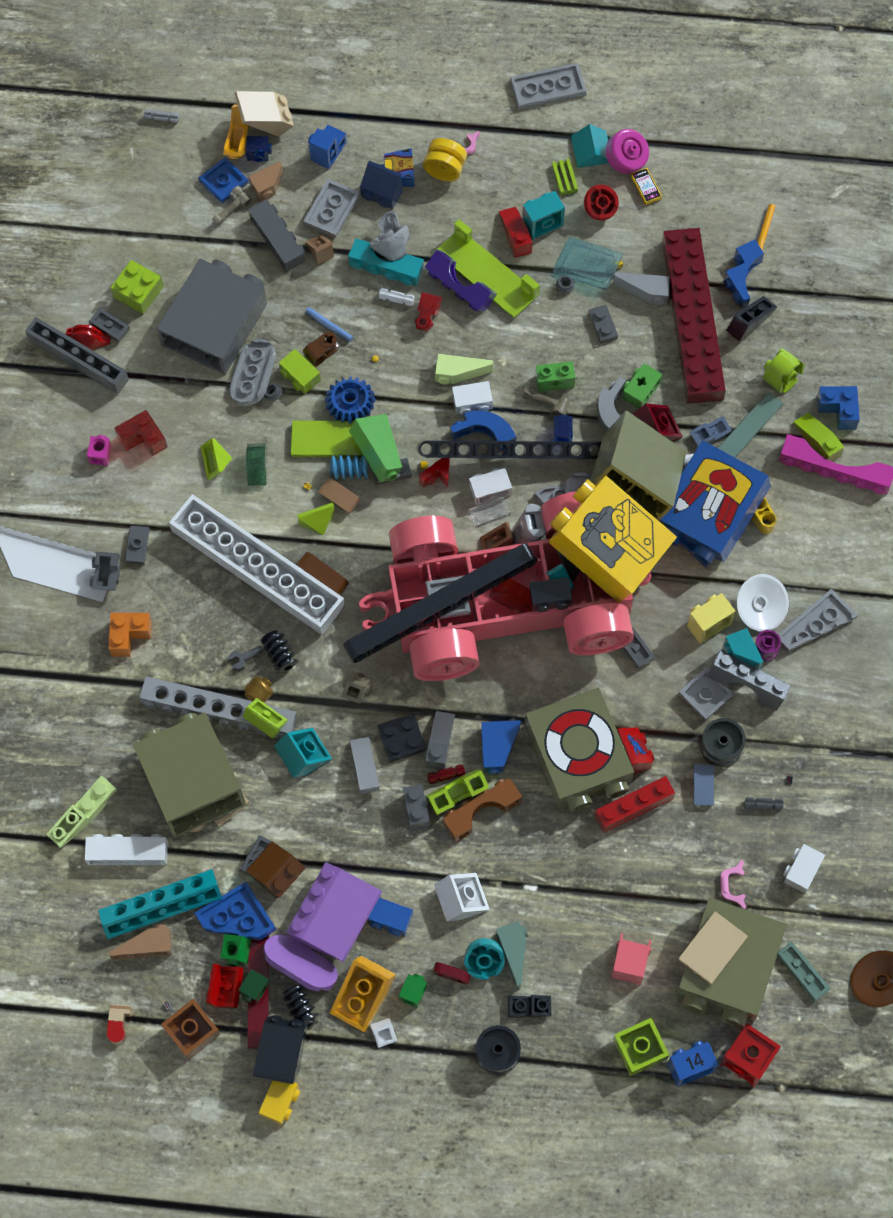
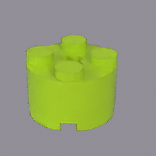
[763,348,805,393]

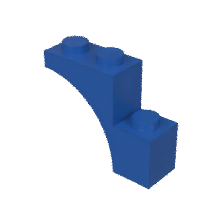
[724,240,764,309]

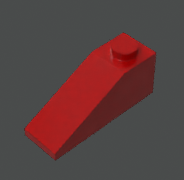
[499,206,532,258]

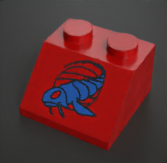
[617,727,654,775]

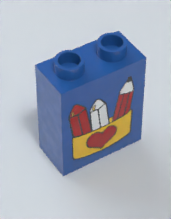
[659,440,771,564]

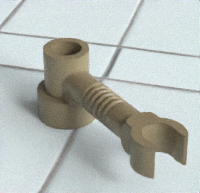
[212,186,251,228]
[522,386,570,419]

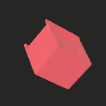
[611,933,651,985]

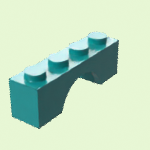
[348,238,424,286]

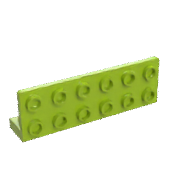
[435,219,540,318]

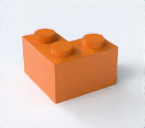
[108,613,152,657]

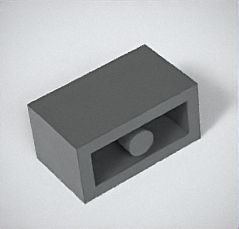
[403,784,430,831]

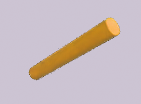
[757,204,776,250]

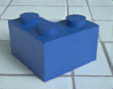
[308,124,347,169]
[817,386,860,430]

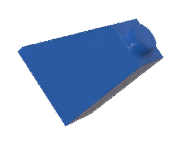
[481,720,521,775]

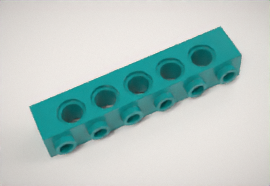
[98,869,222,939]

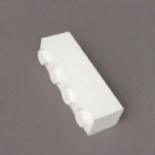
[85,834,168,865]

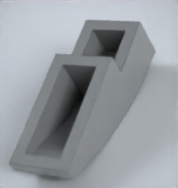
[350,737,380,795]

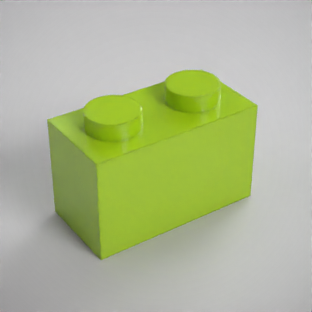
[279,349,321,394]

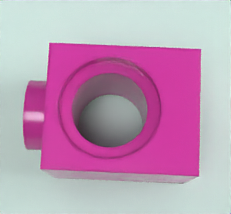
[87,435,112,466]

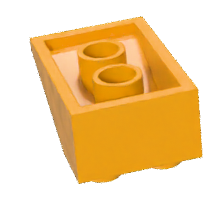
[330,956,396,1032]

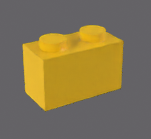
[259,1080,301,1125]

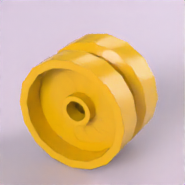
[422,138,467,182]

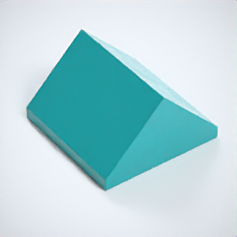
[571,124,609,168]

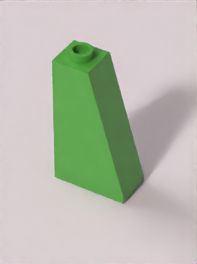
[349,414,402,482]

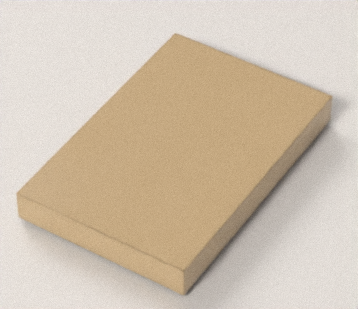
[678,911,748,985]

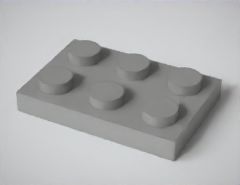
[303,179,360,238]

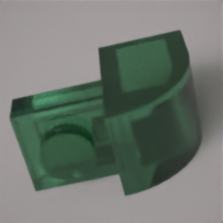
[246,443,267,486]

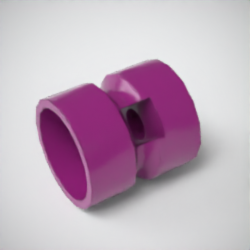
[755,630,781,662]

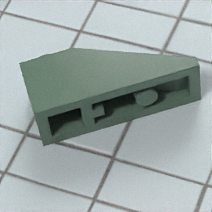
[496,921,528,990]

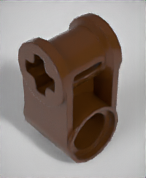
[303,332,338,366]

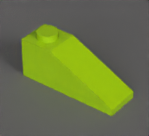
[793,412,844,462]

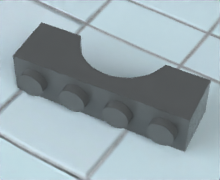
[707,650,790,711]

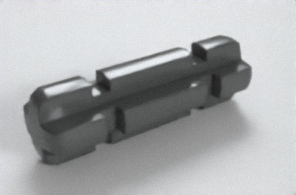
[744,797,784,810]

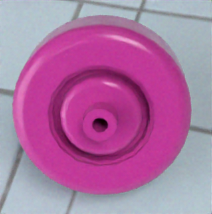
[606,129,649,174]

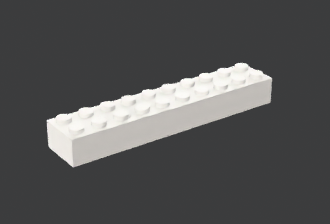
[169,494,345,635]

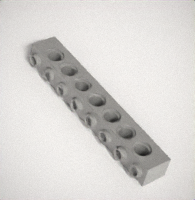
[139,676,297,739]

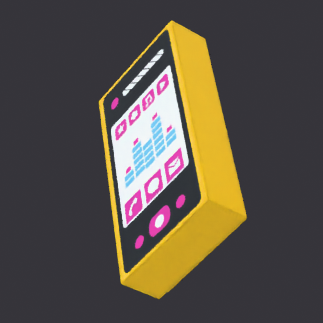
[630,168,662,205]

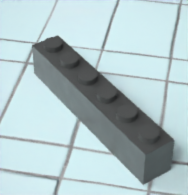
[25,317,129,394]

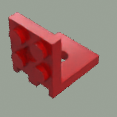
[720,1023,781,1088]

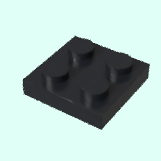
[377,713,426,763]

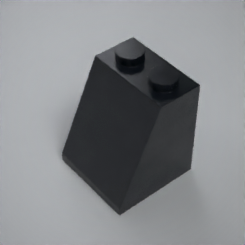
[253,1015,307,1084]

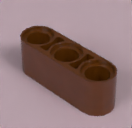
[296,552,349,595]

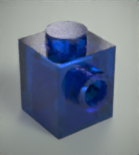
[246,136,272,162]

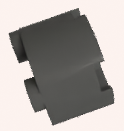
[90,552,120,591]

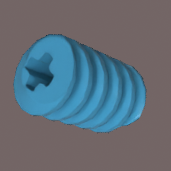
[330,455,369,479]

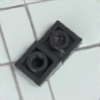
[508,995,551,1018]

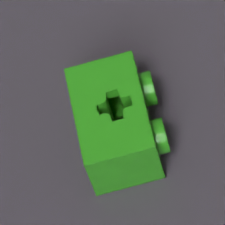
[535,361,575,392]
[622,363,663,409]

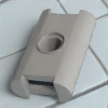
[511,504,546,545]

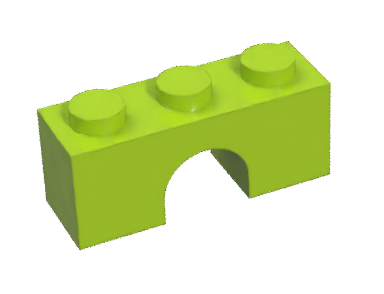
[425,769,490,815]

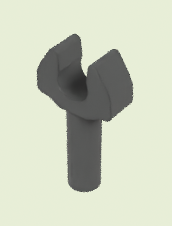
[227,645,264,671]

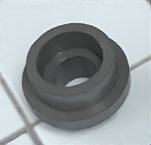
[556,275,574,293]
[264,383,282,401]

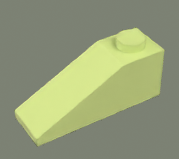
[435,354,493,385]

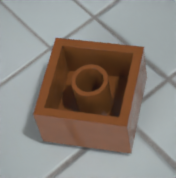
[161,998,220,1060]

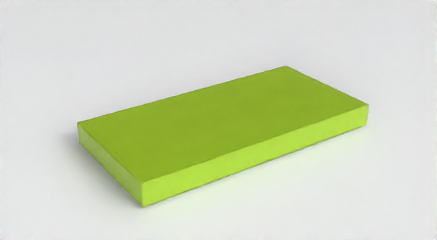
[291,421,363,458]

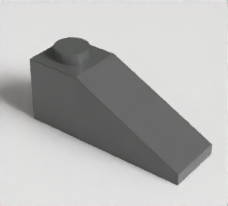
[426,711,455,770]

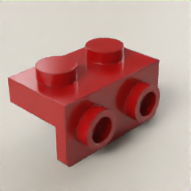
[206,964,244,1009]

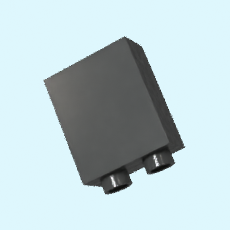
[157,258,267,375]

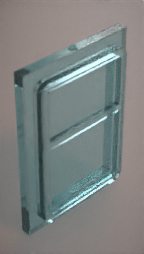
[553,236,623,290]

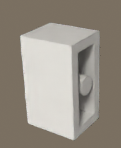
[452,381,493,415]
[469,468,512,505]
[783,844,825,894]

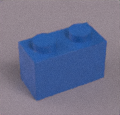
[367,898,413,937]

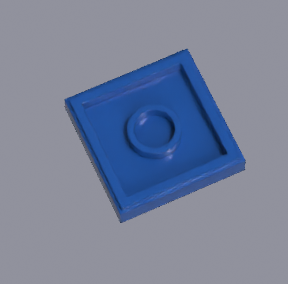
[198,157,249,204]

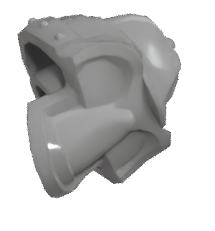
[370,211,411,262]

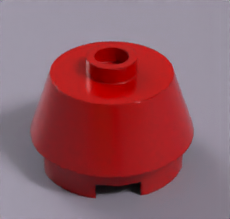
[584,184,619,221]

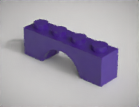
[425,249,497,312]

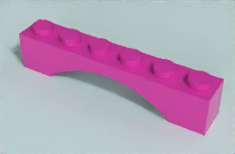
[779,434,893,495]

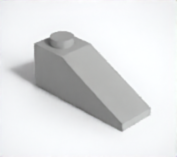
[614,272,670,305]

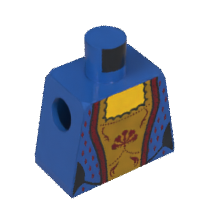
[380,148,415,187]

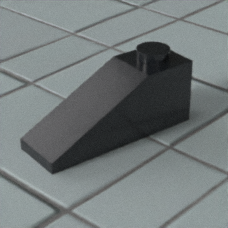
[726,296,777,342]

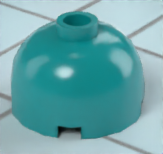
[464,937,505,980]

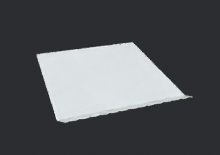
[0,526,107,602]

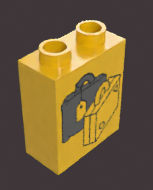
[548,476,677,603]

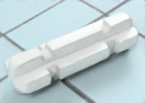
[379,288,415,306]

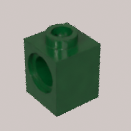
[239,969,270,1004]

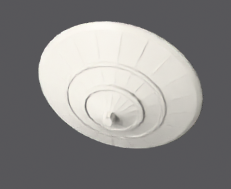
[737,574,789,632]

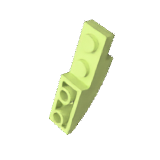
[46,776,117,848]

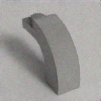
[597,377,626,432]

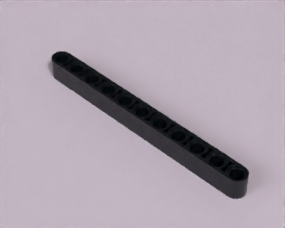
[416,440,602,459]
[343,543,538,663]

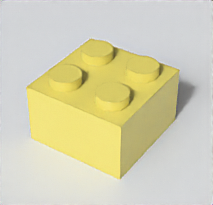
[687,593,735,644]

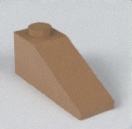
[109,925,172,960]

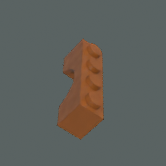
[443,777,522,843]

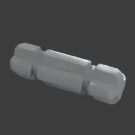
[144,109,179,123]

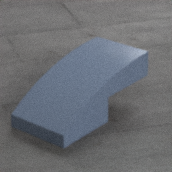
[690,416,732,446]
[693,764,714,805]

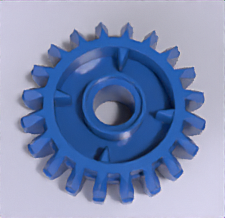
[325,376,375,424]

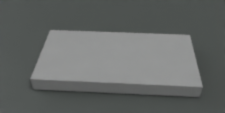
[510,63,587,110]

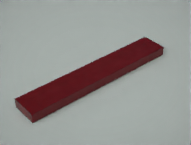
[247,935,270,1049]

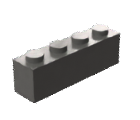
[248,199,305,272]

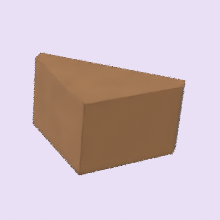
[305,234,334,265]
[480,521,513,550]

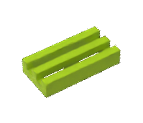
[552,158,578,196]

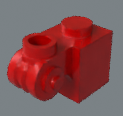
[415,292,443,332]

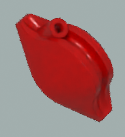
[65,324,111,350]

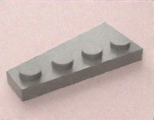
[778,589,858,652]

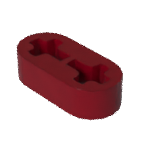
[432,962,471,985]

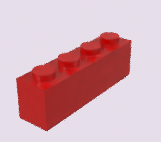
[595,776,675,833]

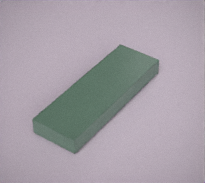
[777,941,831,1002]

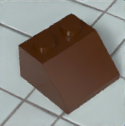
[246,841,305,898]

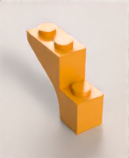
[223,104,251,159]

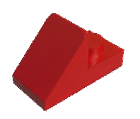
[419,458,450,488]

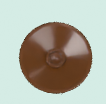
[850,950,893,1007]

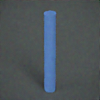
[305,307,353,342]

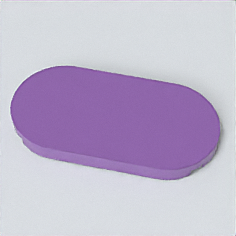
[263,935,338,992]

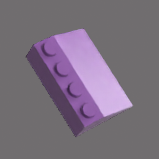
[286,862,382,962]

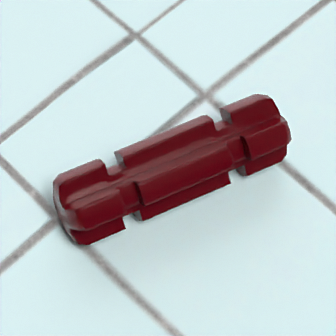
[427,764,465,784]

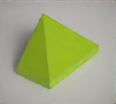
[200,438,232,480]
[297,502,335,535]

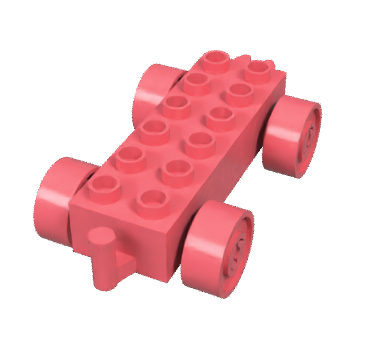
[359,491,651,681]

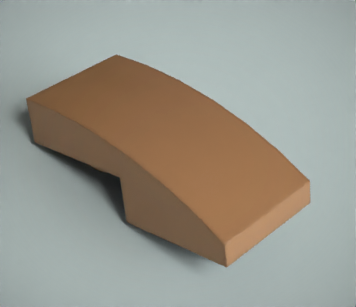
[318,477,361,514]

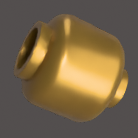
[244,676,273,703]

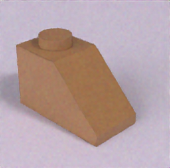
[248,161,283,202]

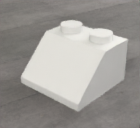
[434,873,490,922]

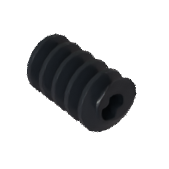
[260,630,299,673]
[282,984,319,1028]

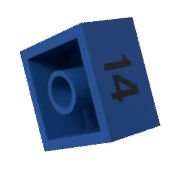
[667,1041,718,1087]

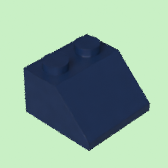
[360,160,402,210]

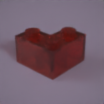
[114,410,168,456]

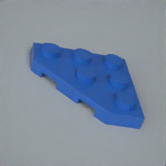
[195,882,277,941]

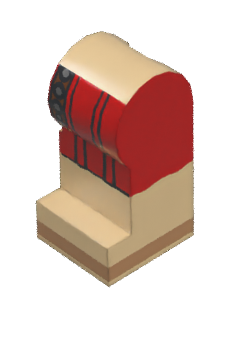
[107,1004,132,1045]

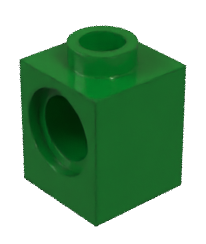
[220,934,251,966]
[399,974,427,1008]

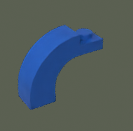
[450,411,517,452]

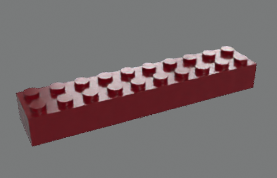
[662,227,726,404]

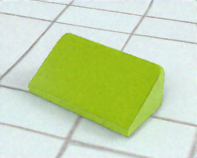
[243,698,288,738]

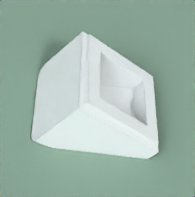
[370,1018,397,1048]

